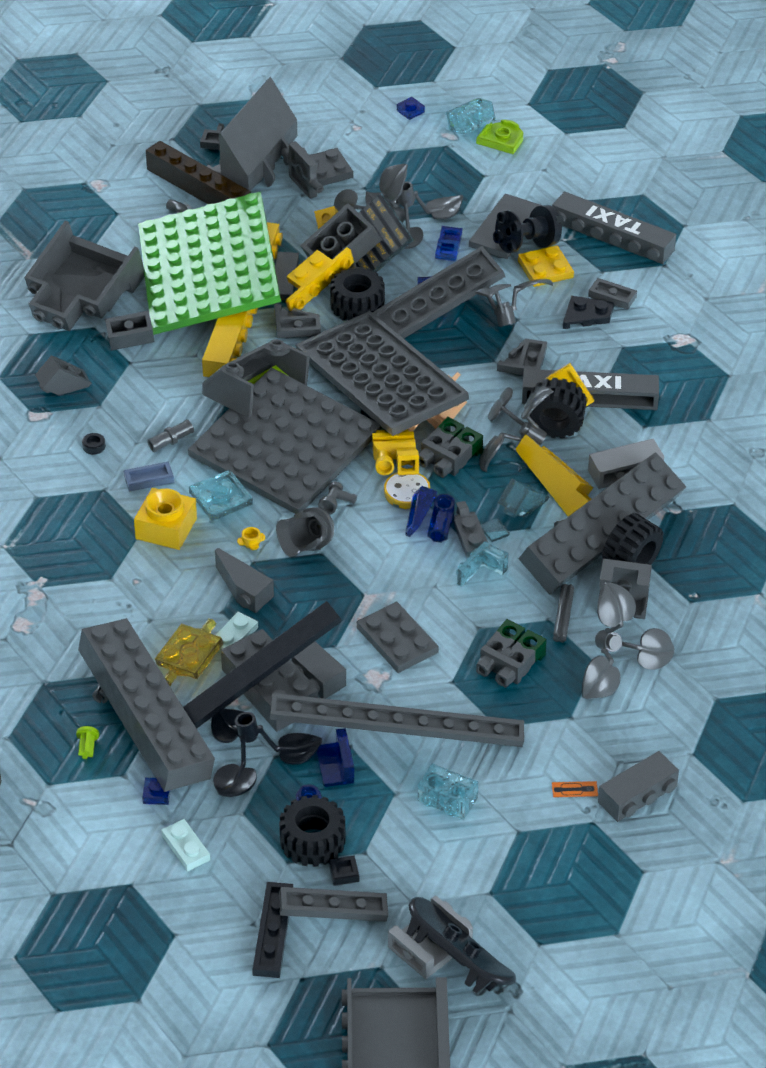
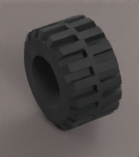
[330,267,385,320]
[528,378,587,439]
[602,513,664,565]
[279,795,346,867]

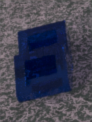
[435,226,463,261]

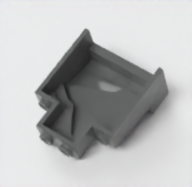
[24,220,145,331]

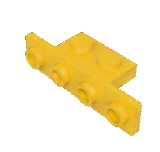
[286,247,354,311]

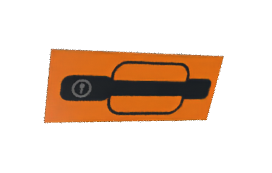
[552,781,598,798]

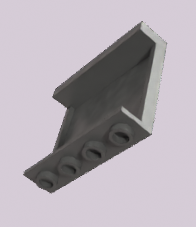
[342,977,450,1068]

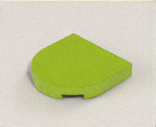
[476,120,524,154]

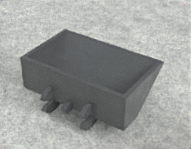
[219,77,298,191]

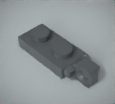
[454,501,490,558]

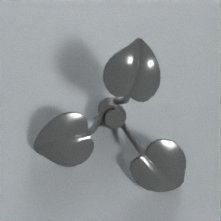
[333,164,408,223]
[365,181,463,249]
[474,279,553,327]
[479,385,554,473]
[582,582,675,699]

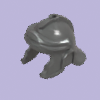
[276,507,335,557]

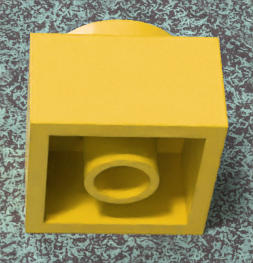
[134,487,197,550]

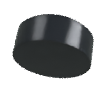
[82,433,106,455]

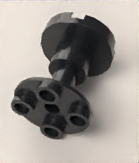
[493,205,562,253]

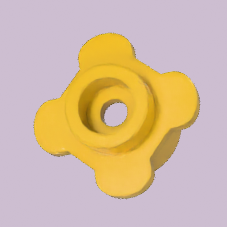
[237,527,265,550]

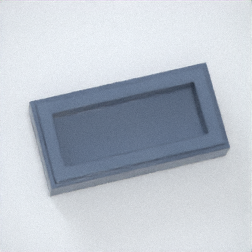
[123,461,174,492]

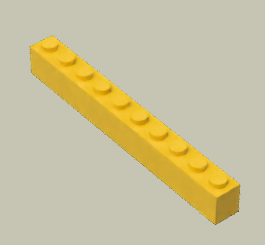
[202,222,283,377]

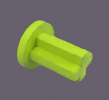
[76,726,99,759]

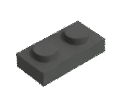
[588,278,637,310]

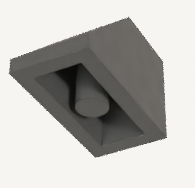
[35,355,92,396]

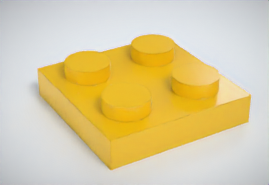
[518,245,574,287]

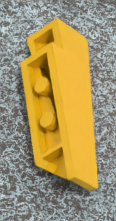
[516,434,594,516]

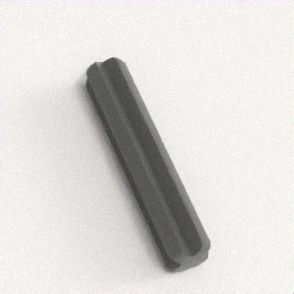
[553,584,574,643]

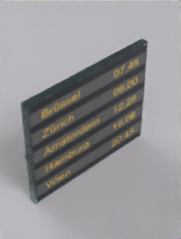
[356,193,414,272]

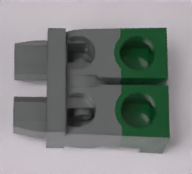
[419,417,483,478]
[476,619,547,688]

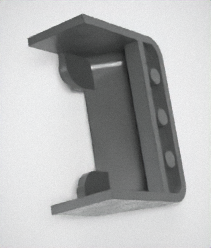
[202,339,310,418]

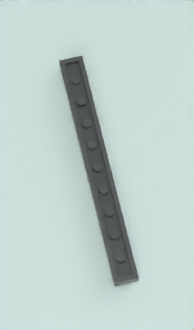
[270,693,524,747]

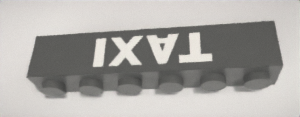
[552,191,676,264]
[522,369,659,410]

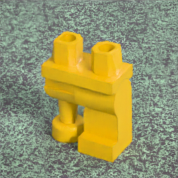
[372,429,419,475]

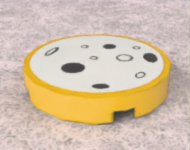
[384,472,430,509]

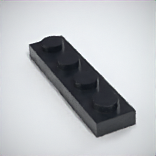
[252,882,294,978]

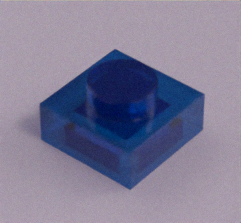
[397,97,425,120]
[142,777,171,805]

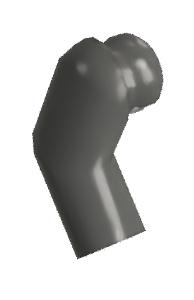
[166,199,188,214]

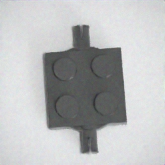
[280,141,324,199]

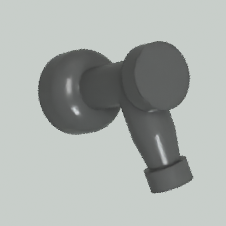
[318,481,357,515]

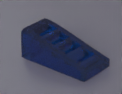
[405,486,437,537]

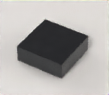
[329,855,360,886]

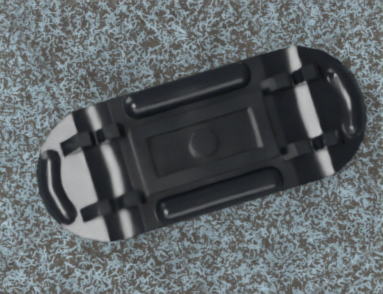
[407,897,516,994]

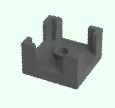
[597,559,652,619]

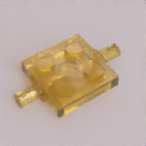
[155,618,224,686]

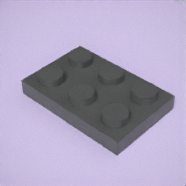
[357,601,439,673]

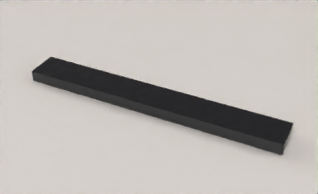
[183,601,342,729]

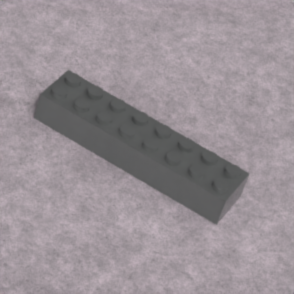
[518,452,686,595]
[78,618,215,792]

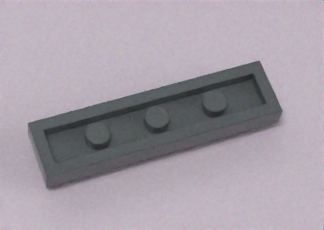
[279,887,388,922]

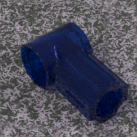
[427,494,455,543]

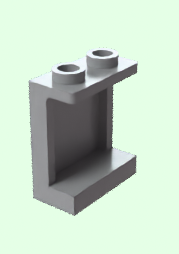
[388,896,473,979]

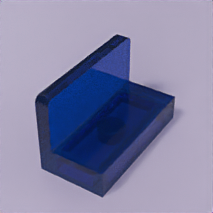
[316,728,354,787]

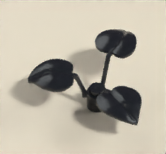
[211,708,322,797]

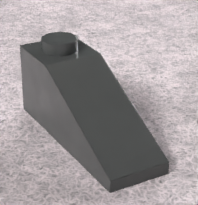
[215,548,274,613]

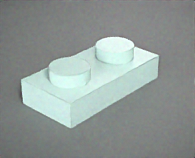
[209,612,258,654]
[161,819,210,872]

